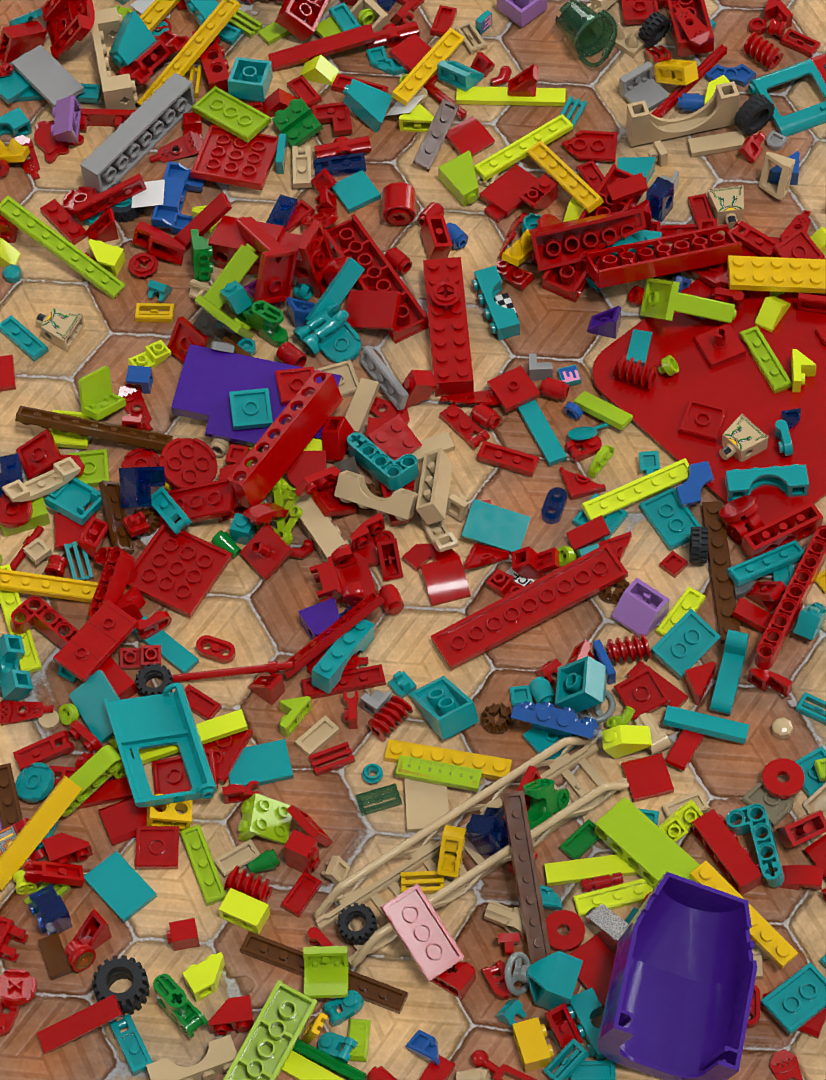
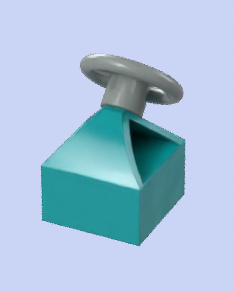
[555,656,616,723]
[505,951,583,1010]

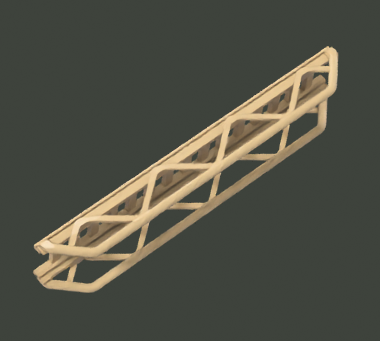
[314,736,629,968]

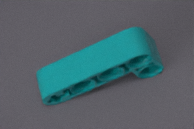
[347,432,419,491]
[710,629,749,715]
[726,804,785,887]

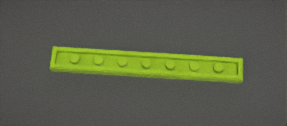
[0,195,126,300]

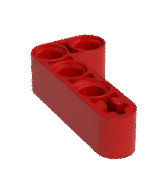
[88,547,135,617]
[10,596,79,649]

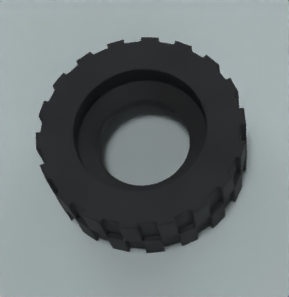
[734,94,775,135]

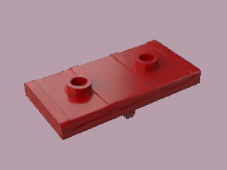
[53,599,139,683]

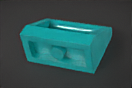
[437,60,484,91]

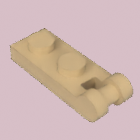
[292,145,312,188]

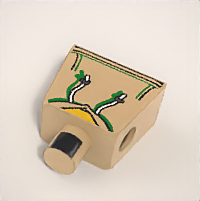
[707,185,744,229]
[36,308,85,352]
[719,414,768,462]

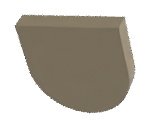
[742,780,794,828]

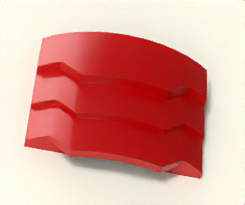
[41,0,95,60]

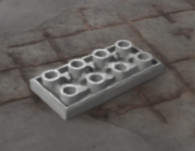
[12,45,84,107]

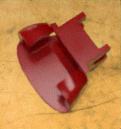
[309,544,376,607]

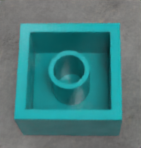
[228,57,273,102]

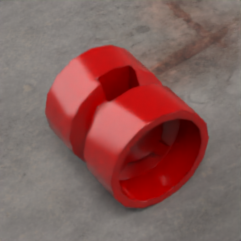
[726,512,764,546]

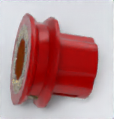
[64,940,96,972]

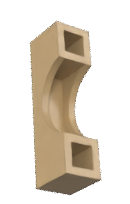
[334,470,418,521]
[146,1035,237,1080]

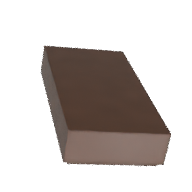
[37,933,72,980]

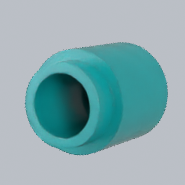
[530,677,556,704]

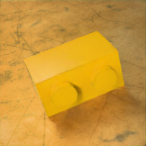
[512,1017,554,1073]

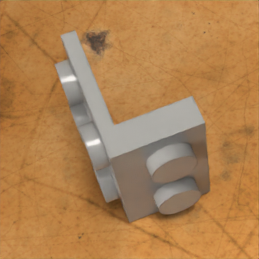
[619,62,669,110]

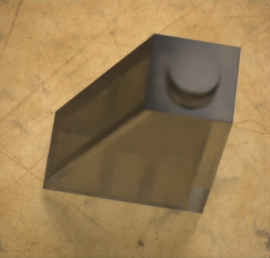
[192,309,235,342]
[585,904,629,954]

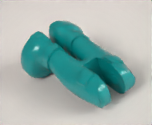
[293,302,349,356]

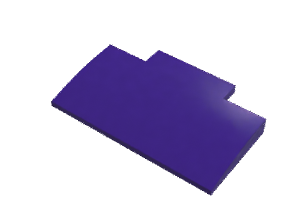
[171,344,341,448]

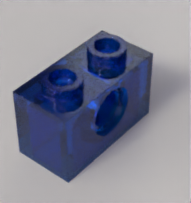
[646,177,674,223]

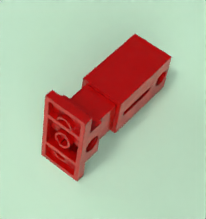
[208,215,333,298]

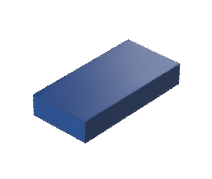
[592,639,616,685]

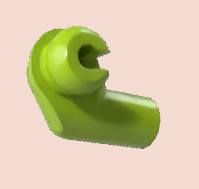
[606,706,636,728]

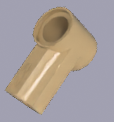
[634,713,671,755]
[484,901,524,936]

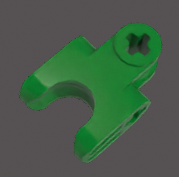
[236,298,289,347]
[523,778,570,830]
[153,974,209,1038]

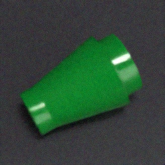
[211,530,241,558]
[247,849,280,874]

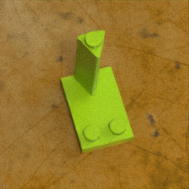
[195,243,259,339]
[640,278,736,323]

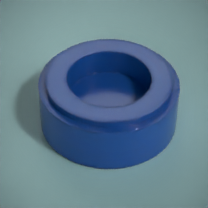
[564,402,584,420]

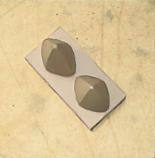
[605,22,645,58]

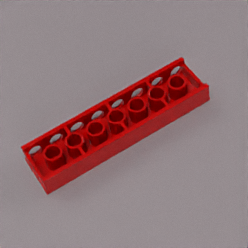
[542,164,647,303]
[323,214,429,344]
[585,224,742,289]
[227,369,343,509]

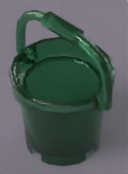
[555,0,617,68]

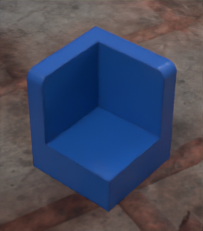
[126,365,154,394]

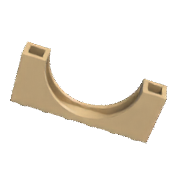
[626,81,740,147]

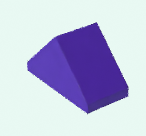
[587,306,621,339]

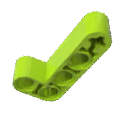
[62,745,126,817]

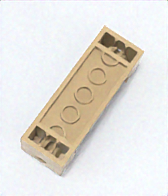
[92,7,138,110]

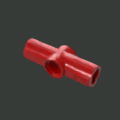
[366,21,420,49]
[314,136,371,162]

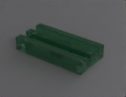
[355,783,402,816]

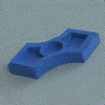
[704,64,756,87]
[675,461,714,507]

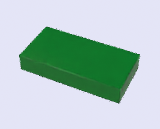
[559,819,604,860]

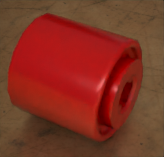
[382,182,416,226]

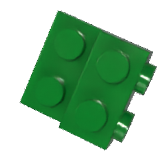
[272,97,323,147]
[191,229,213,281]

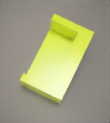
[218,888,270,935]

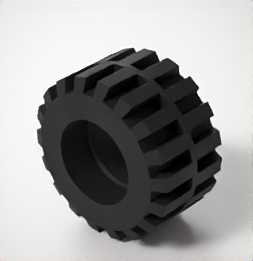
[92,955,150,1017]

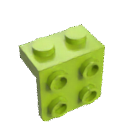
[78,366,126,421]
[238,793,292,845]
[303,946,349,998]

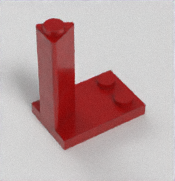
[236,217,298,304]

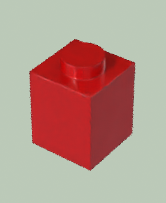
[166,918,200,951]

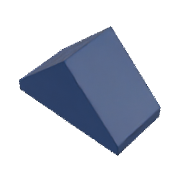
[769,151,800,185]
[286,297,315,328]

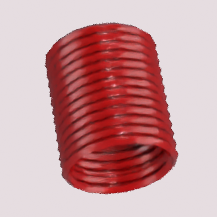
[276,342,307,367]

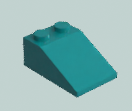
[409,676,479,740]

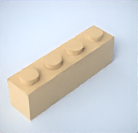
[416,448,453,525]
[294,494,351,566]

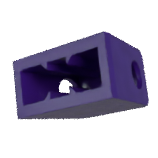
[298,598,340,649]

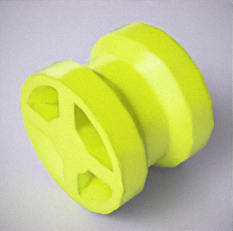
[12,870,37,895]

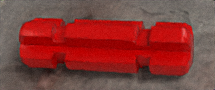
[581,872,624,892]

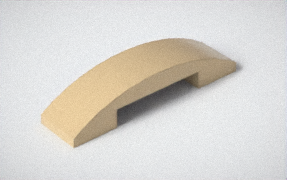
[2,457,81,502]
[416,510,459,552]

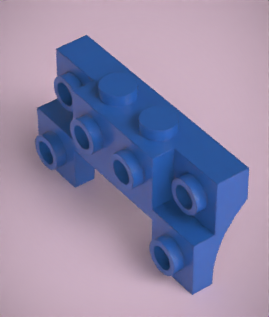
[151,162,205,234]
[511,701,600,741]

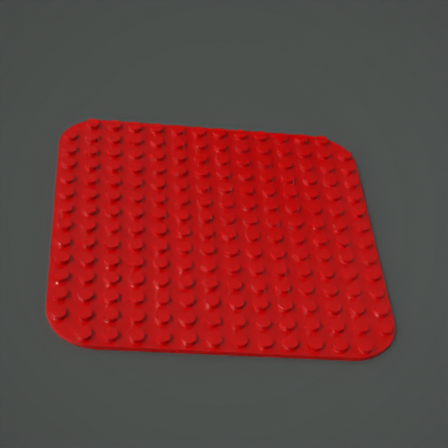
[593,237,826,525]

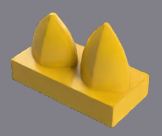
[0,138,30,163]
[501,229,533,267]

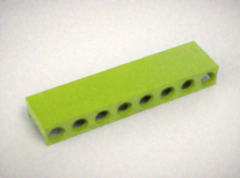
[594,797,700,888]
[223,980,318,1080]

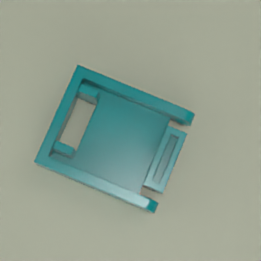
[44,477,103,526]

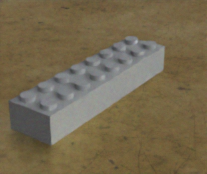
[80,73,195,194]

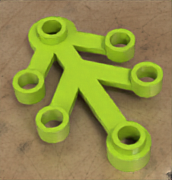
[256,478,303,545]

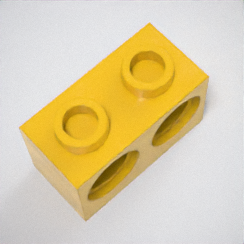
[654,59,698,85]
[146,794,192,830]
[437,825,467,878]

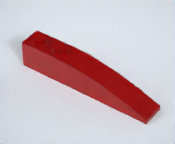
[529,208,647,271]

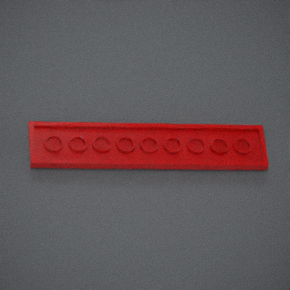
[431,543,628,670]

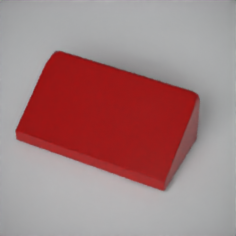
[77,517,109,558]

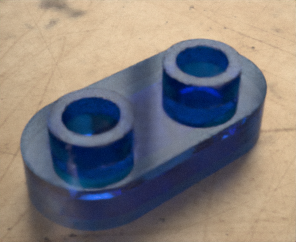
[542,487,567,524]

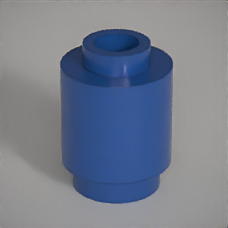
[678,93,704,112]
[446,223,468,249]

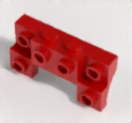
[115,30,189,86]

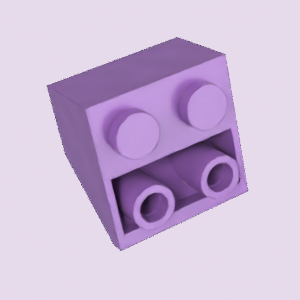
[611,578,670,637]

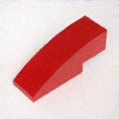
[132,221,186,265]

